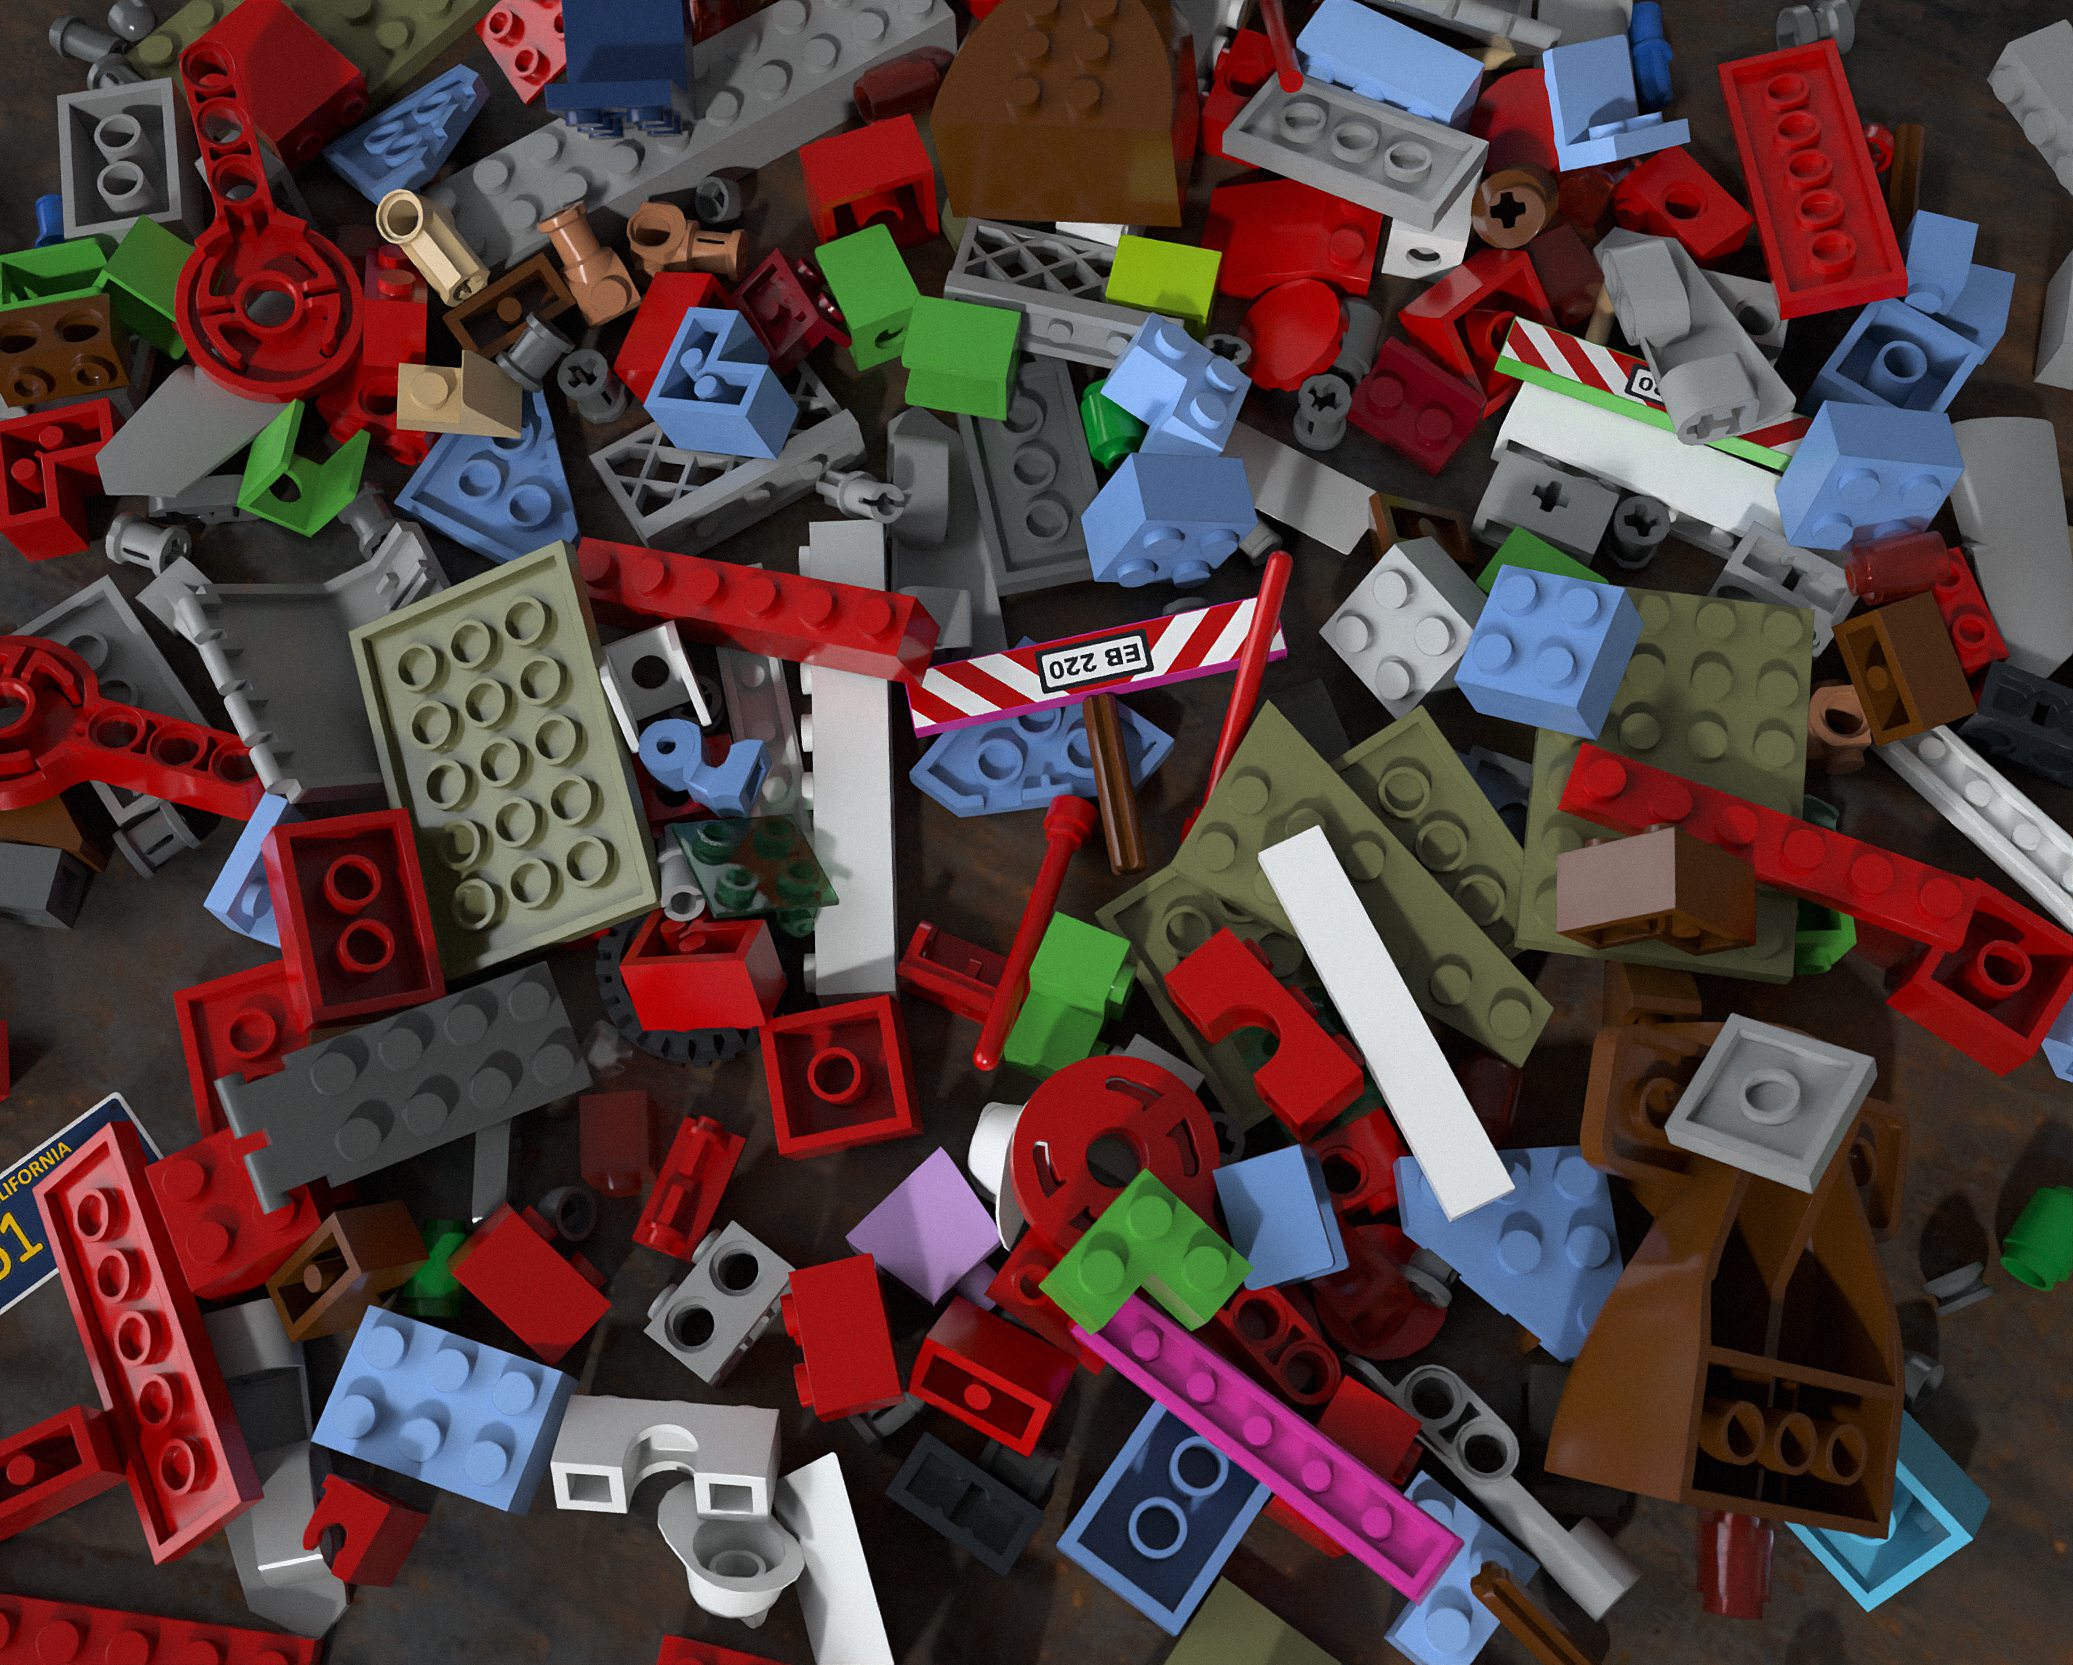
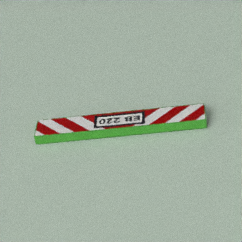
[1494,316,1814,472]

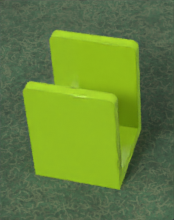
[1105,234,1222,344]

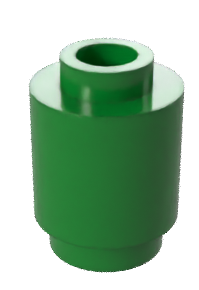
[1080,379,1146,472]
[2000,1185,2073,1292]
[401,1219,472,1320]

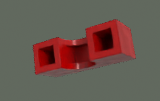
[1164,926,1365,1145]

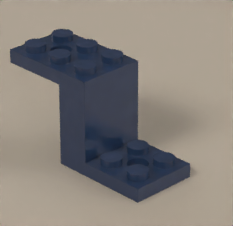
[544,0,698,140]

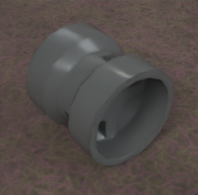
[1776,0,1855,55]

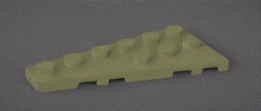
[1169,699,1554,1069]

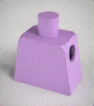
[846,1147,1004,1314]

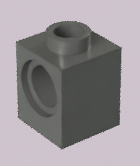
[0,842,88,930]

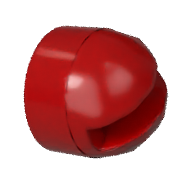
[1862,123,1895,174]

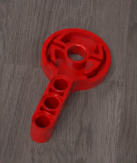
[174,40,364,404]
[0,635,281,821]
[1009,1055,1341,1410]

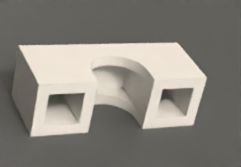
[550,1394,782,1524]

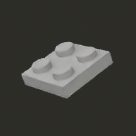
[1665,1013,1878,1194]

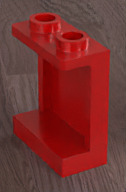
[178,0,370,172]

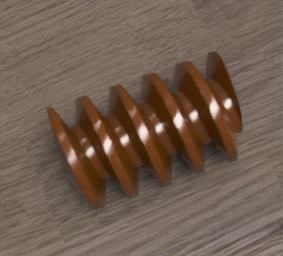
[1470,162,1560,249]

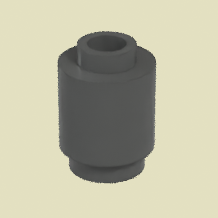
[1321,297,1383,390]

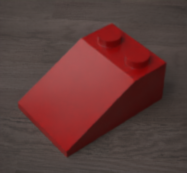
[1200,178,1383,302]

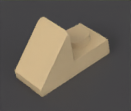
[397,350,522,439]

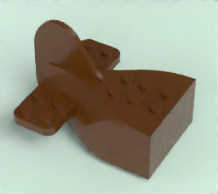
[929,0,1200,227]
[1544,1022,1910,1540]

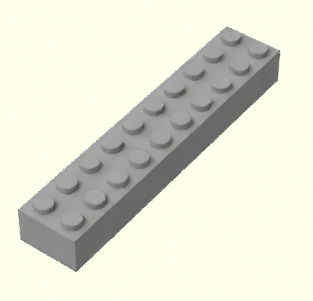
[414,0,958,286]

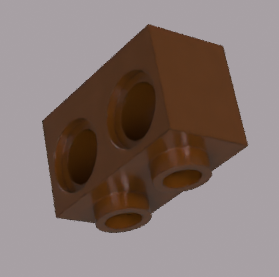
[0,293,131,408]

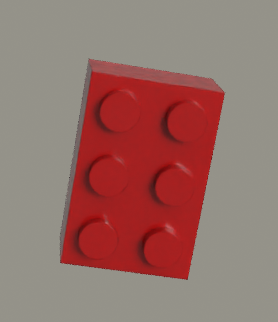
[261,807,447,1036]

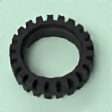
[596,870,795,1068]

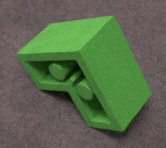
[1004,911,1138,1082]
[1038,1168,1254,1335]

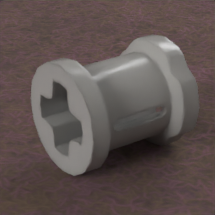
[105,511,192,577]

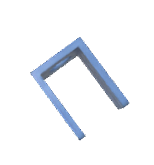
[1212,1144,1350,1290]

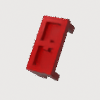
[895,920,1030,1036]
[303,1473,430,1588]

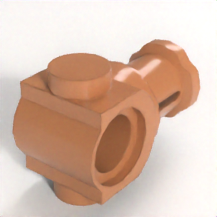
[536,201,641,331]
[627,201,748,288]
[1806,679,1872,775]

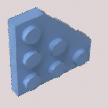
[320,64,490,206]
[394,386,582,565]
[909,636,1175,818]
[1393,1145,1624,1362]

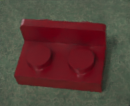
[730,247,852,377]
[1345,336,1487,479]

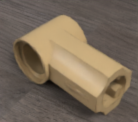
[376,189,491,307]

